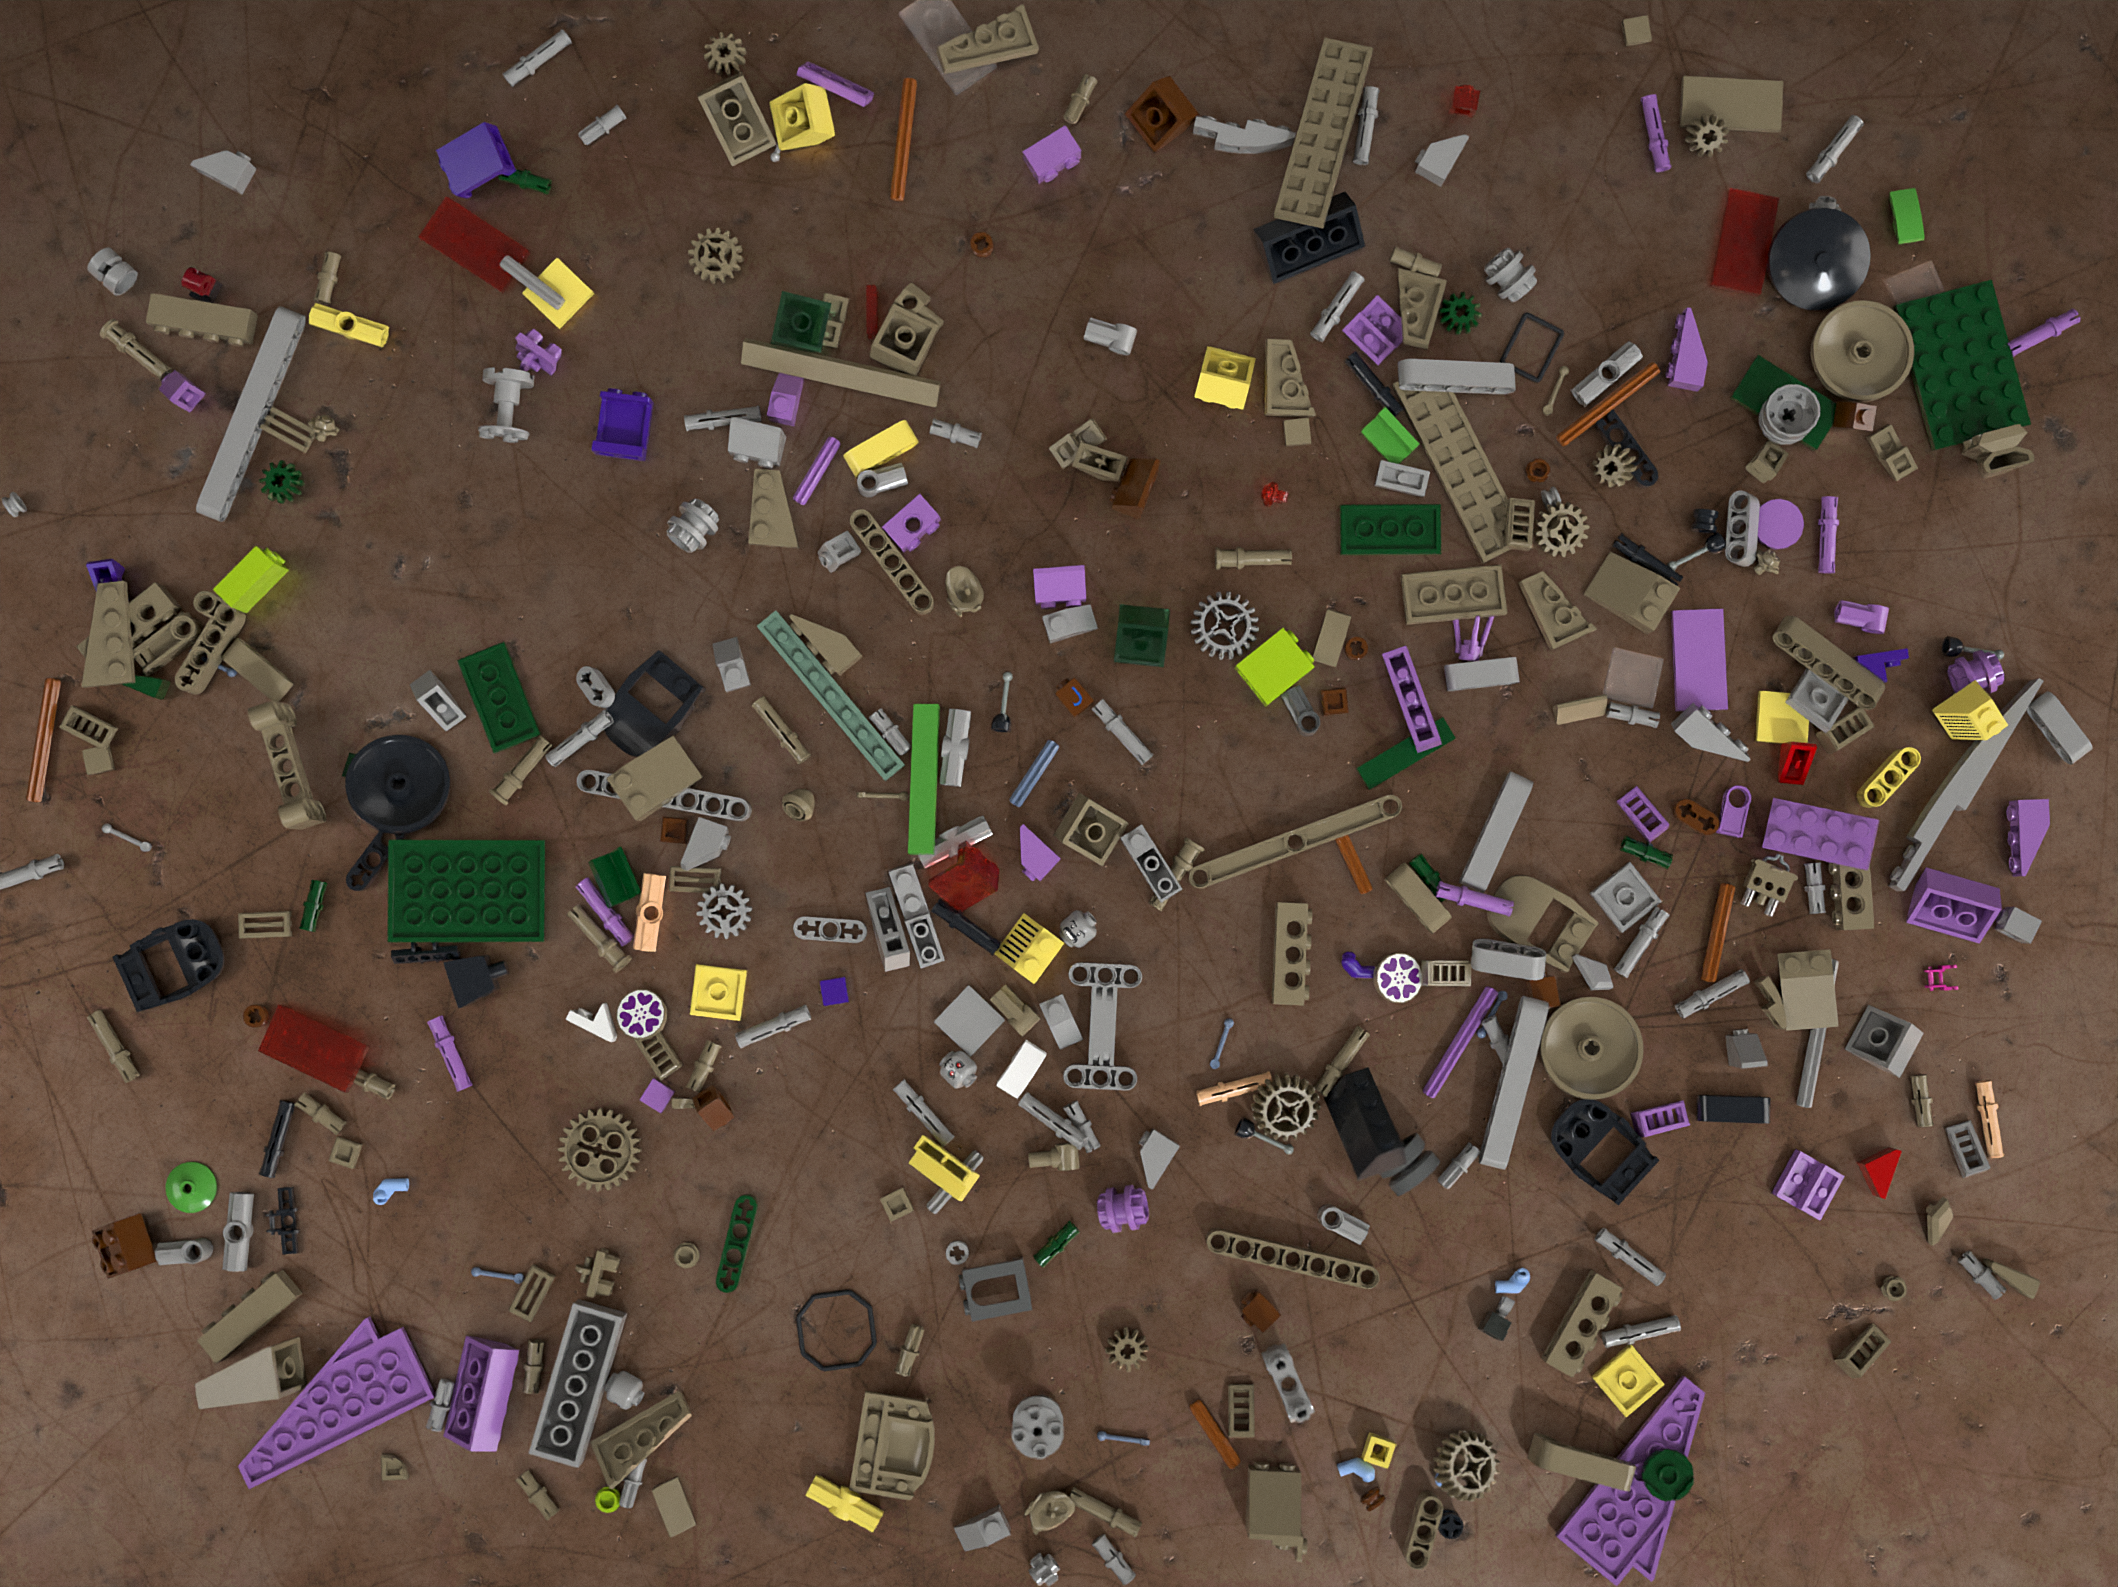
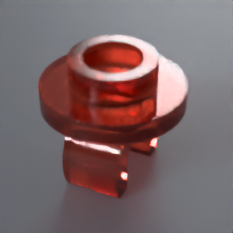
[1261,482,1289,507]

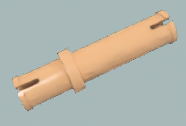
[1196,1071,1273,1106]
[1975,1080,2004,1158]

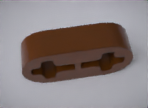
[1672,799,1719,835]

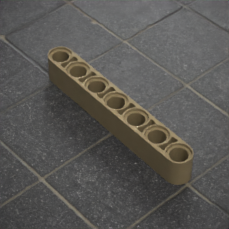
[1206,1228,1380,1289]

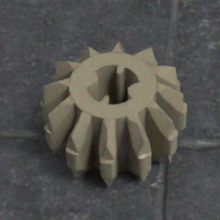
[704,32,747,77]
[1685,113,1729,157]
[1592,444,1637,487]
[1105,1327,1149,1372]

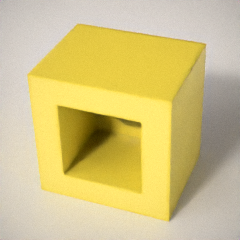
[1361,1432,1396,1469]

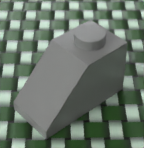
[1415,134,1469,187]
[191,150,256,195]
[1042,605,1098,644]
[410,670,466,731]
[680,817,731,871]
[1039,993,1083,1050]
[1725,1029,1768,1068]
[1138,1128,1180,1190]
[954,1504,1011,1551]

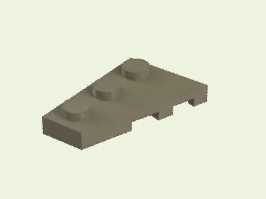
[1397,268,1447,350]
[1265,339,1316,417]
[1518,571,1596,651]

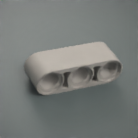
[1725,490,1760,567]
[1444,657,1520,691]
[2026,691,2093,765]
[1471,939,1546,980]

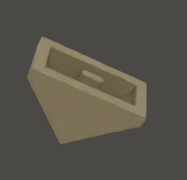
[1072,442,1128,481]

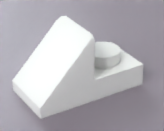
[566,1003,617,1042]

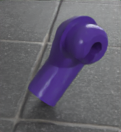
[1341,952,1375,979]

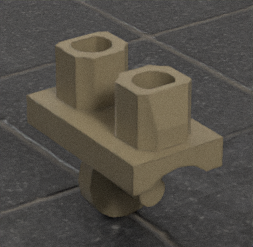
[575,1248,620,1298]

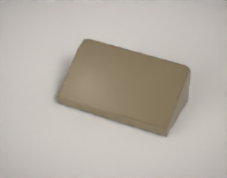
[1552,694,1607,725]
[652,1477,696,1538]

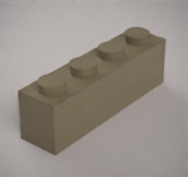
[146,293,258,347]
[197,1270,302,1364]

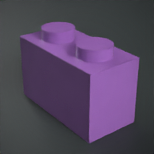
[1023,126,1081,183]

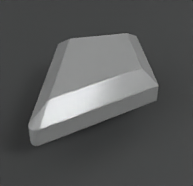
[1572,954,1614,990]

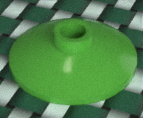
[165,1162,217,1213]

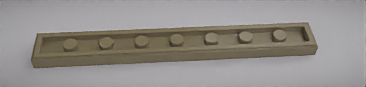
[741,338,941,408]

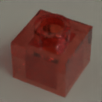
[1449,85,1480,118]

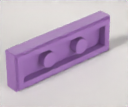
[797,61,874,107]

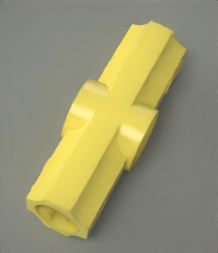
[309,303,389,348]
[805,1475,884,1532]

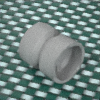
[87,247,138,296]

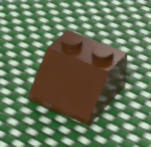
[1124,76,1200,153]

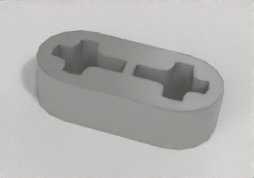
[576,666,615,708]

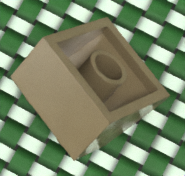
[870,304,939,376]
[1053,792,1129,866]

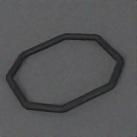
[796,1290,877,1371]

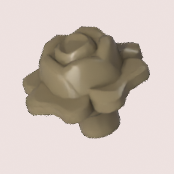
[308,415,340,442]
[1754,550,1781,575]

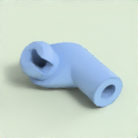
[373,1178,409,1205]
[1495,1268,1530,1293]
[1337,1458,1375,1482]

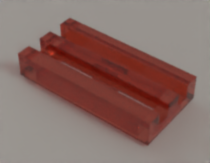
[866,285,878,340]

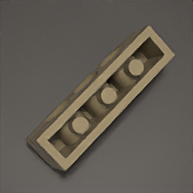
[76,582,182,658]
[1828,862,1874,930]
[1271,902,1312,1006]
[1541,1270,1623,1378]

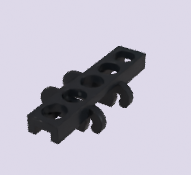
[391,942,461,964]
[265,1187,300,1255]

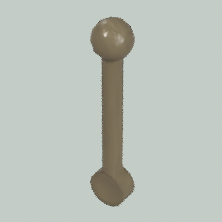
[1542,366,1569,415]
[856,791,909,801]

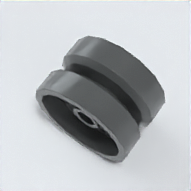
[1379,1133,1440,1196]

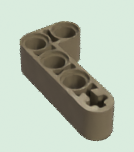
[175,591,246,695]
[1527,1433,1636,1492]

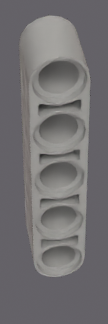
[1397,359,1516,394]
[1459,771,1534,893]

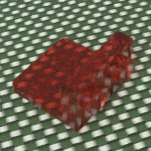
[928,841,1000,911]

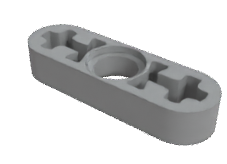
[793,917,867,943]

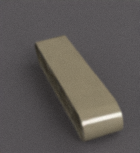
[850,509,934,615]
[1773,616,1885,710]

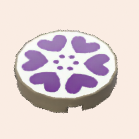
[1373,953,1422,1003]
[616,989,667,1040]

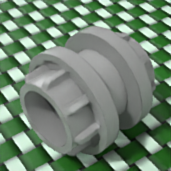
[1484,248,1537,302]
[666,499,719,553]

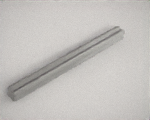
[1797,959,1839,1108]

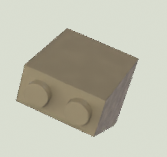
[1245,1462,1301,1542]

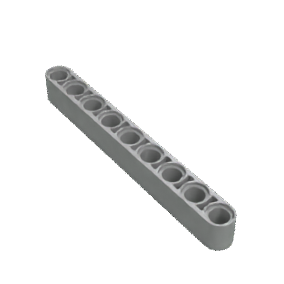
[196,306,306,522]

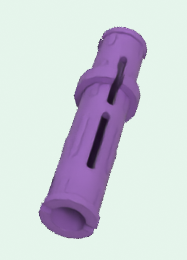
[1640,94,1671,172]
[2007,308,2081,357]
[1818,496,1839,574]
[576,877,634,947]
[1435,881,1514,917]
[427,1016,472,1092]

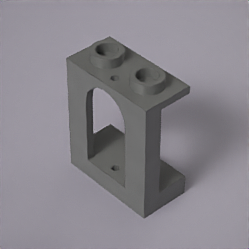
[958,1256,1032,1321]

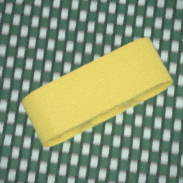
[843,420,919,478]
[1856,747,1921,808]

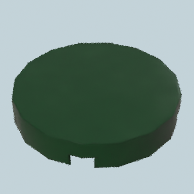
[1641,1448,1694,1501]

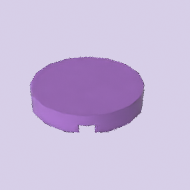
[1757,499,1804,550]

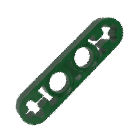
[716,1194,758,1293]

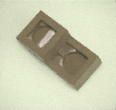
[813,293,850,348]
[1049,419,1107,469]
[1866,424,1918,481]
[1312,608,1351,667]
[1754,976,1787,1030]

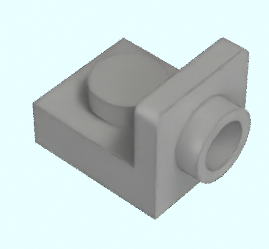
[817,531,861,573]

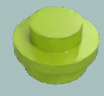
[595,1486,621,1513]

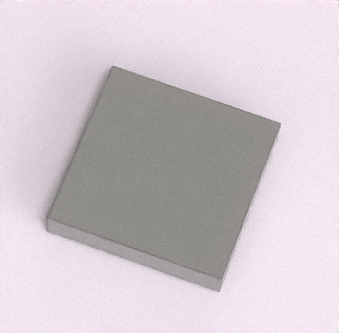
[1785,668,1848,733]
[1589,862,1662,933]
[934,985,1005,1057]

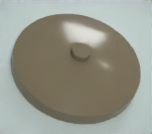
[1811,300,1914,402]
[1539,997,1644,1100]

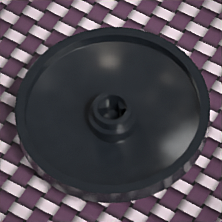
[1767,208,1871,310]
[345,735,450,834]

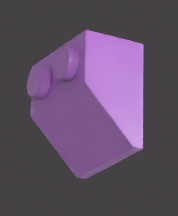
[1033,565,1086,609]

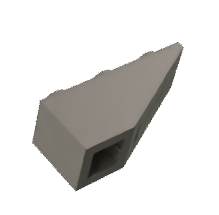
[1671,703,1751,762]
[1120,825,1182,902]

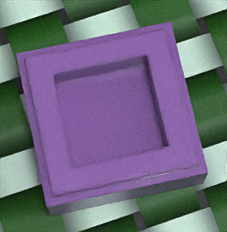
[640,1078,676,1113]

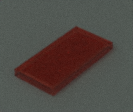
[1710,188,1779,297]
[419,196,531,294]
[258,1005,370,1093]

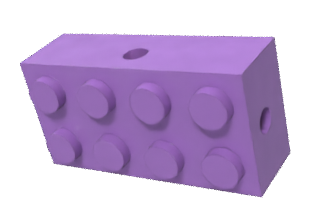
[1762,798,1880,870]

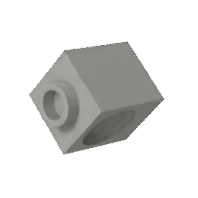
[1994,907,2042,944]

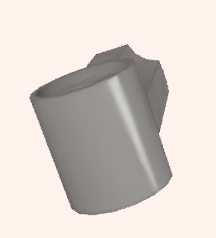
[1084,318,1137,355]
[857,462,908,497]
[1317,1204,1370,1245]
[155,1238,213,1265]

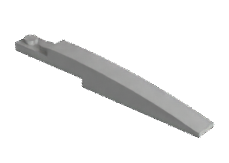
[1888,678,2043,891]

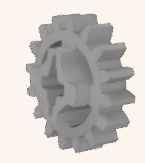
[697,883,753,939]

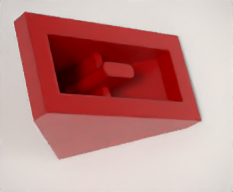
[1778,741,1817,785]
[1857,1147,1902,1199]

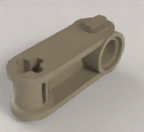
[133,612,204,676]

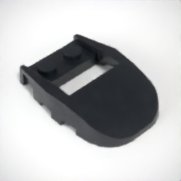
[604,650,706,758]
[112,919,225,1012]
[1551,1099,1660,1206]

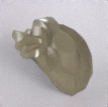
[945,566,984,617]
[1024,1491,1075,1535]

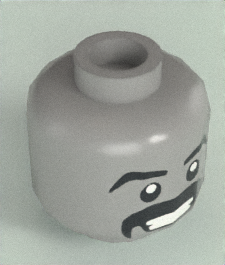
[1059,910,1097,948]

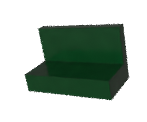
[588,847,641,908]

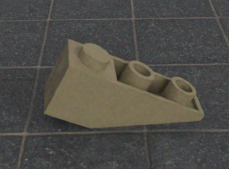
[789,614,863,676]

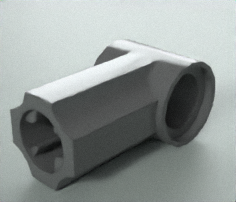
[1280,685,1320,737]

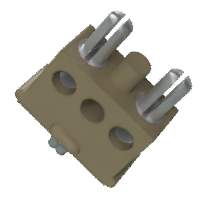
[1741,854,1798,917]

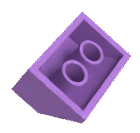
[1906,867,2002,944]

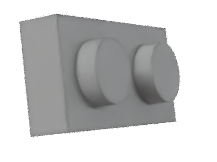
[1374,460,1430,497]

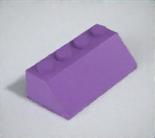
[444,1336,519,1452]

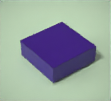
[820,977,849,1006]

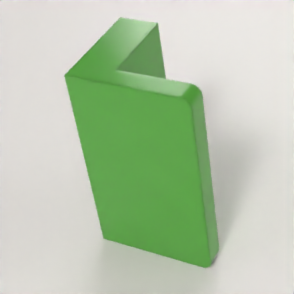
[1361,407,1419,464]

